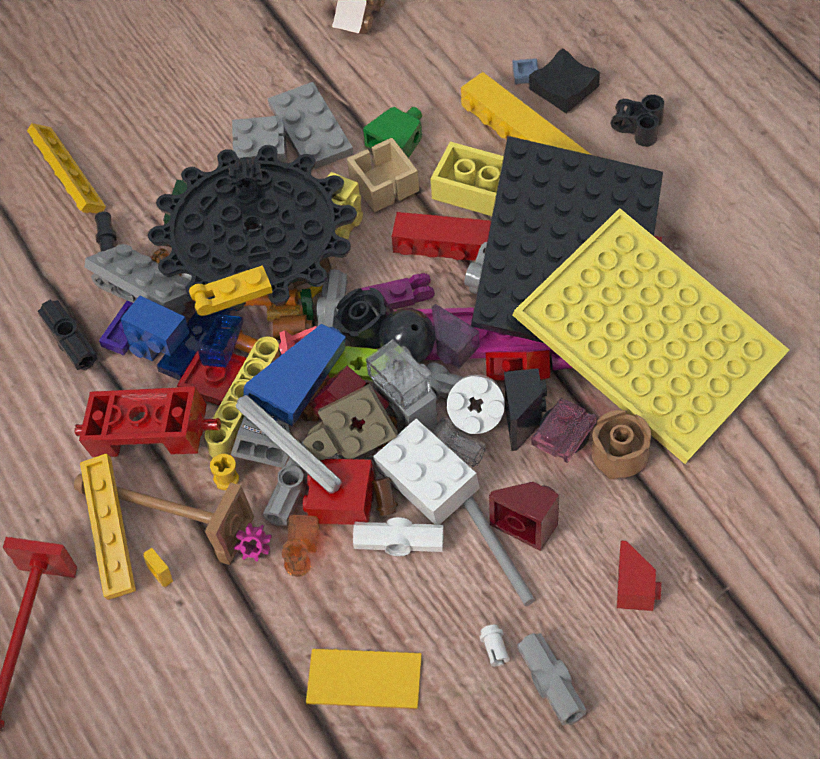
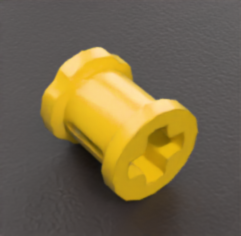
[210,454,239,490]

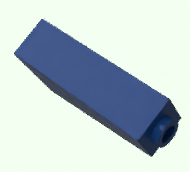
[244,323,346,427]

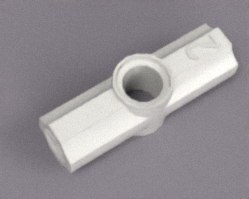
[353,517,444,556]

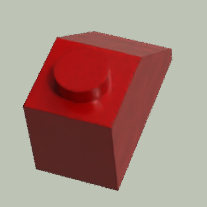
[485,350,551,380]
[617,540,661,611]

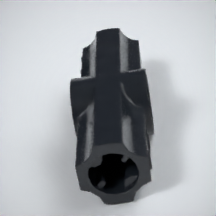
[38,299,98,371]

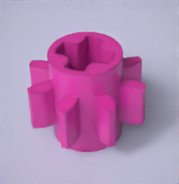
[234,523,272,562]

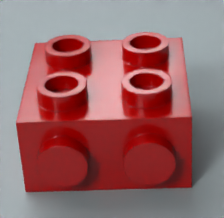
[303,459,376,525]

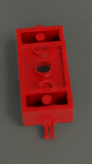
[74,387,221,458]

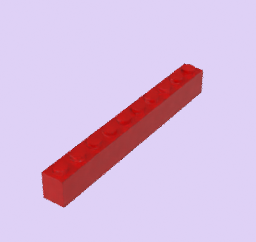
[392,212,662,261]

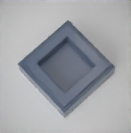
[512,58,538,84]

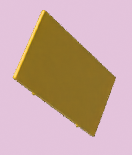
[306,649,422,709]

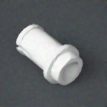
[480,625,510,667]

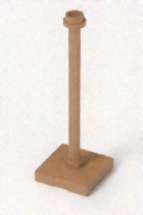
[74,474,254,565]

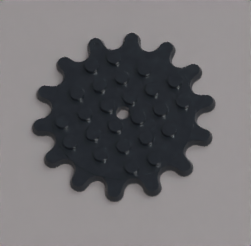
[148,145,357,311]

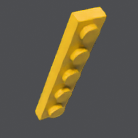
[27,123,106,214]
[80,454,136,600]

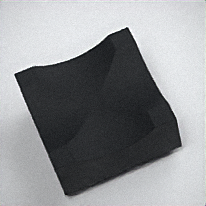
[529,48,600,114]

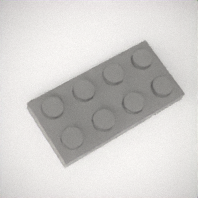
[268,82,353,170]
[85,244,192,309]

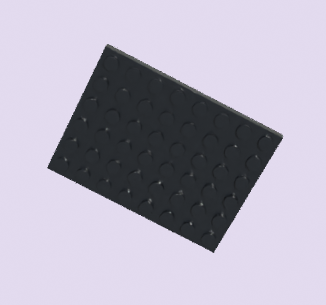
[470,136,663,343]

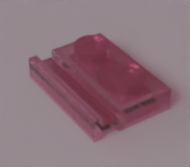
[531,398,597,463]

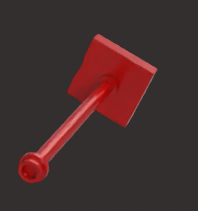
[0,537,78,730]

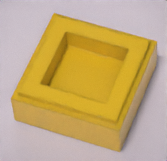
[143,548,173,587]

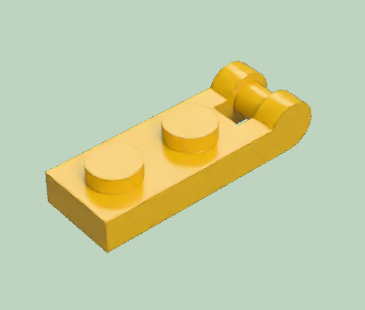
[189,265,273,316]

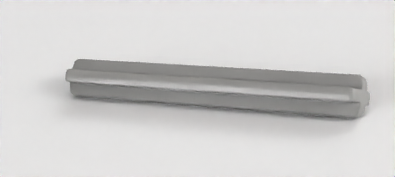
[236,395,342,494]

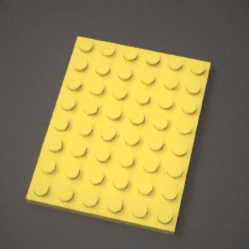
[513,208,789,464]

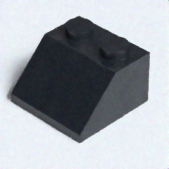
[504,369,547,451]

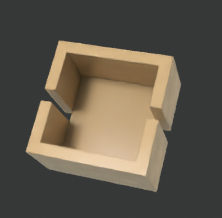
[347,138,419,212]

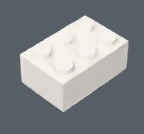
[373,419,480,525]

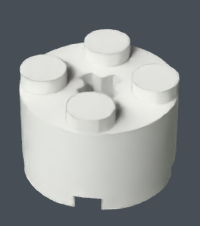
[447,375,505,434]

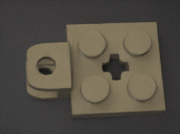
[304,384,398,460]

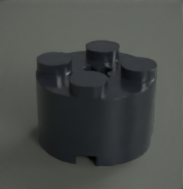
[334,288,394,349]

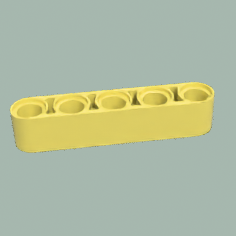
[205,336,281,458]

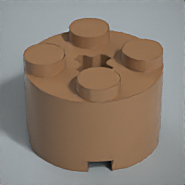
[591,410,651,479]

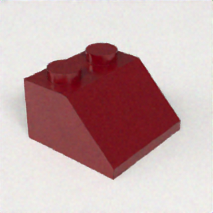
[489,482,559,551]

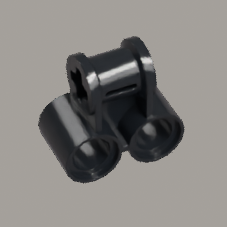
[610,94,664,147]

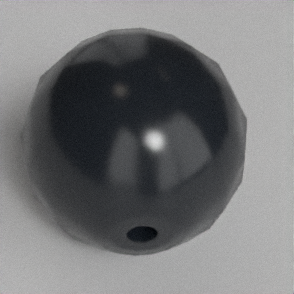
[378,308,436,365]

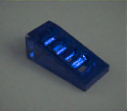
[198,315,244,367]

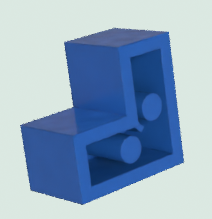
[121,296,189,362]

